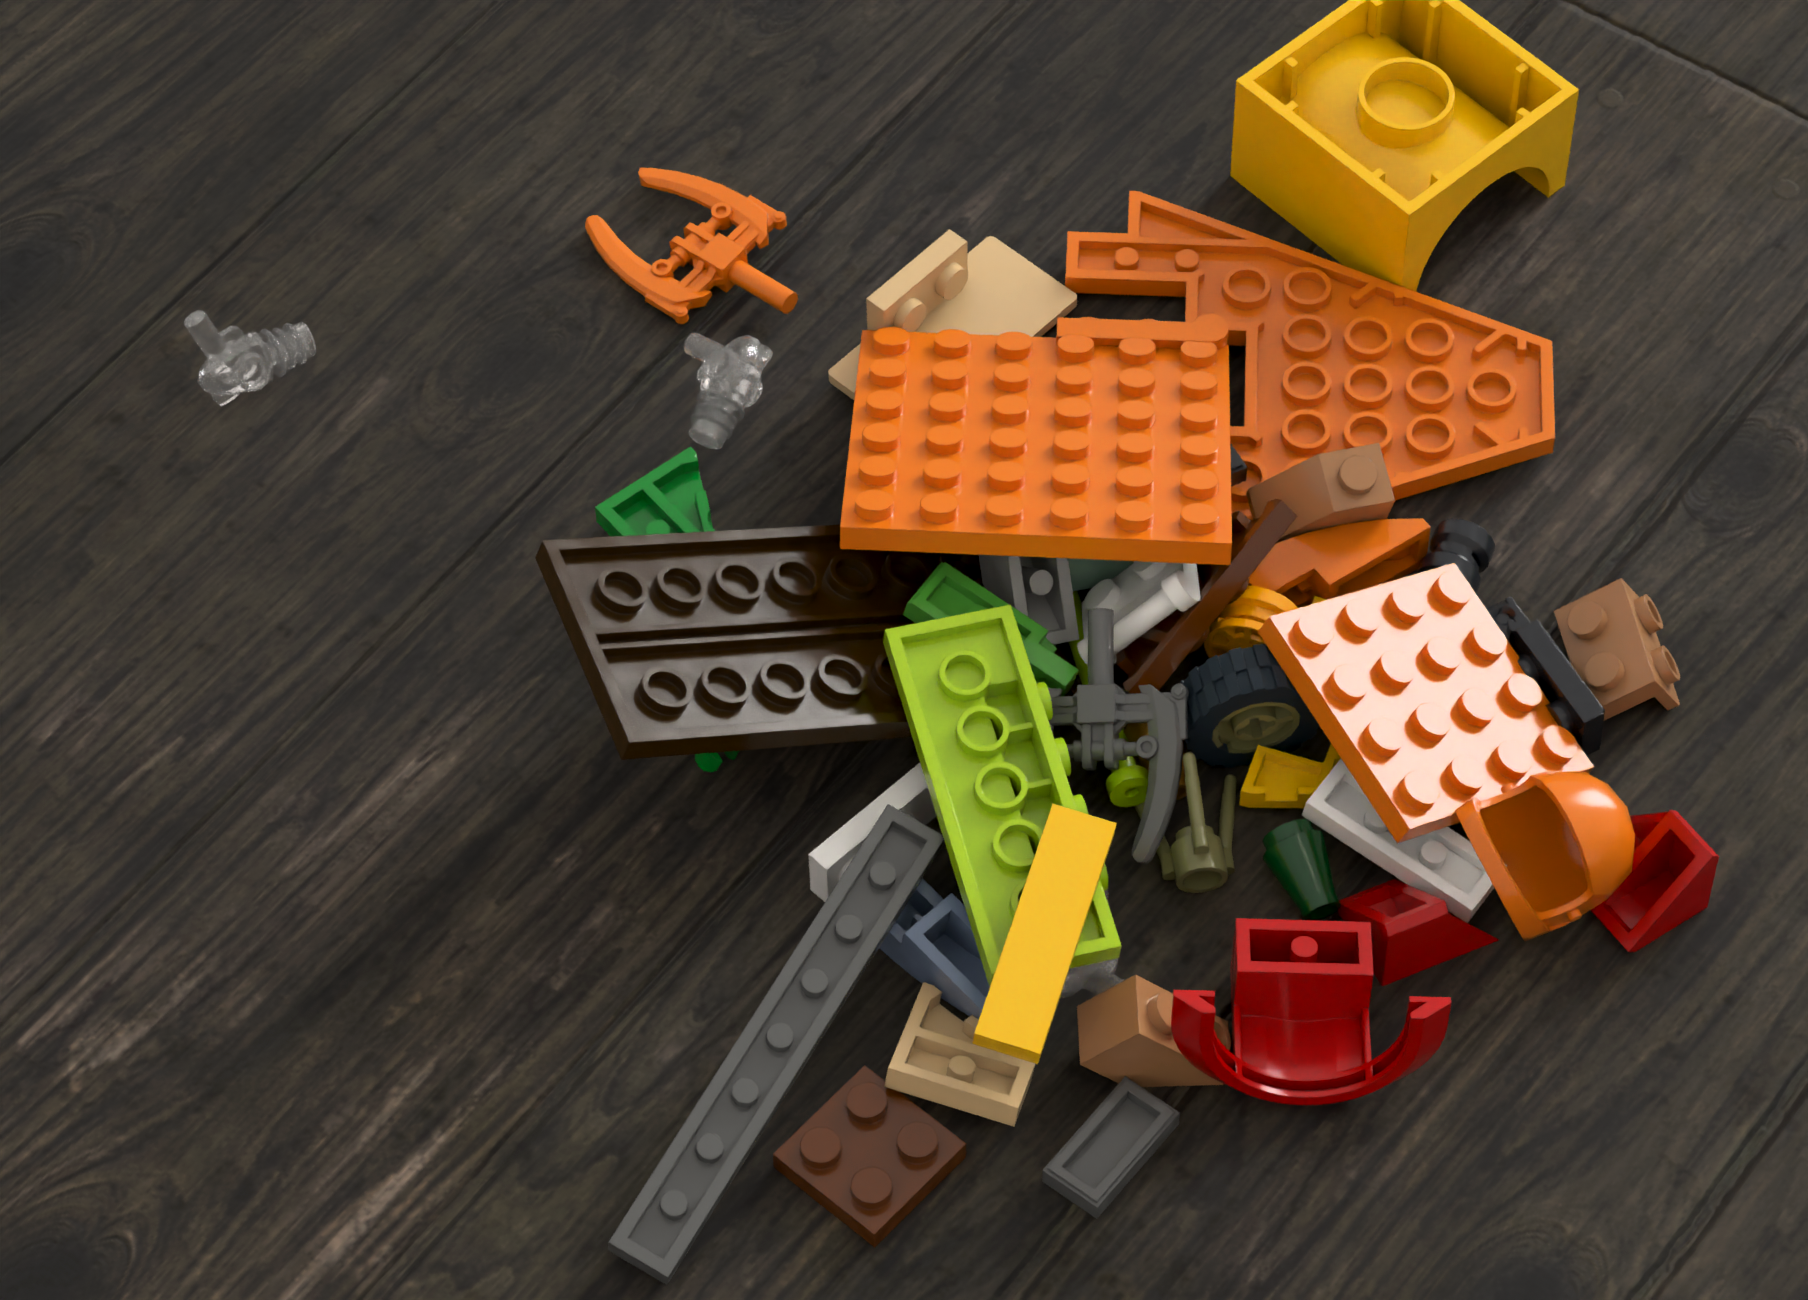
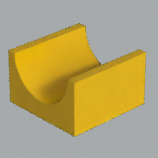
[1230,0,1579,292]

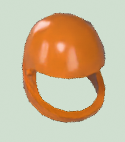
[1455,771,1635,941]

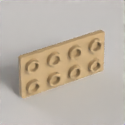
[828,229,1077,400]

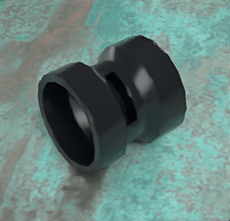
[1416,518,1495,593]

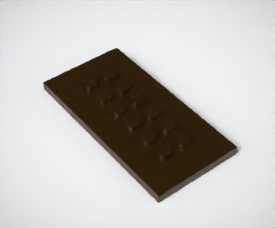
[535,525,1079,760]

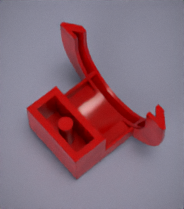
[1171,918,1451,1105]

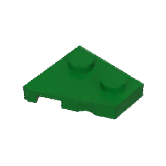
[595,446,715,537]

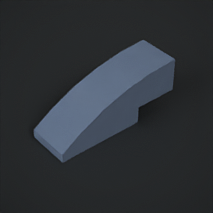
[879,879,990,1019]

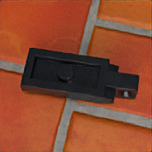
[1487,597,1605,756]

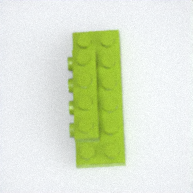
[883,604,1122,986]

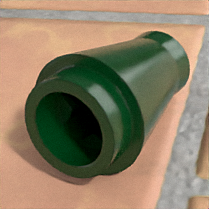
[1262,819,1341,920]

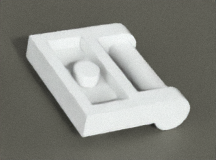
[1077,561,1201,666]

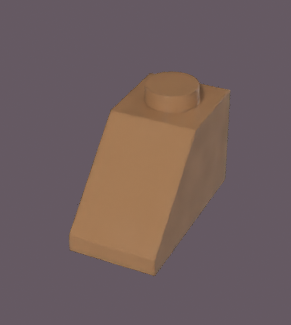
[1246,443,1395,543]

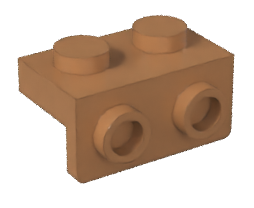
[1554,578,1680,721]

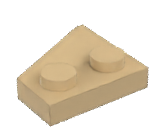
[884,982,1035,1127]

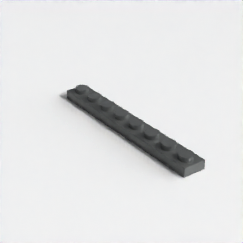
[608,804,944,1285]

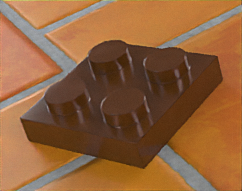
[773,1065,966,1247]

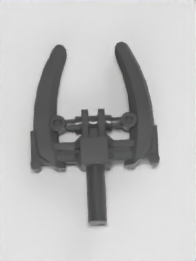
[1048,608,1189,865]

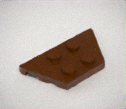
[1116,499,1297,694]

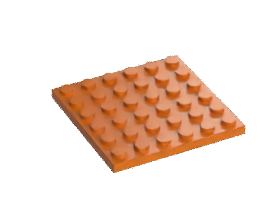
[840,327,1232,565]

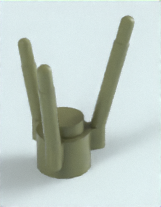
[1134,752,1237,893]

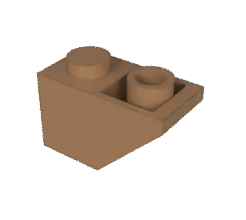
[1077,975,1231,1087]

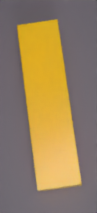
[972,803,1117,1064]

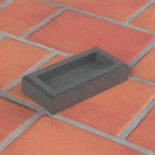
[1042,1076,1180,1219]

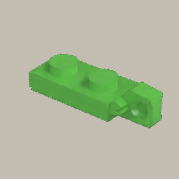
[903,562,1079,696]

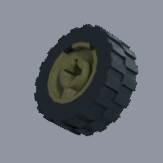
[1179,644,1319,768]

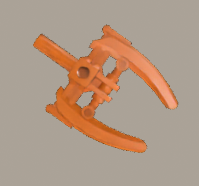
[585,168,798,324]

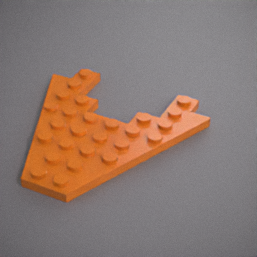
[1065,191,1555,521]

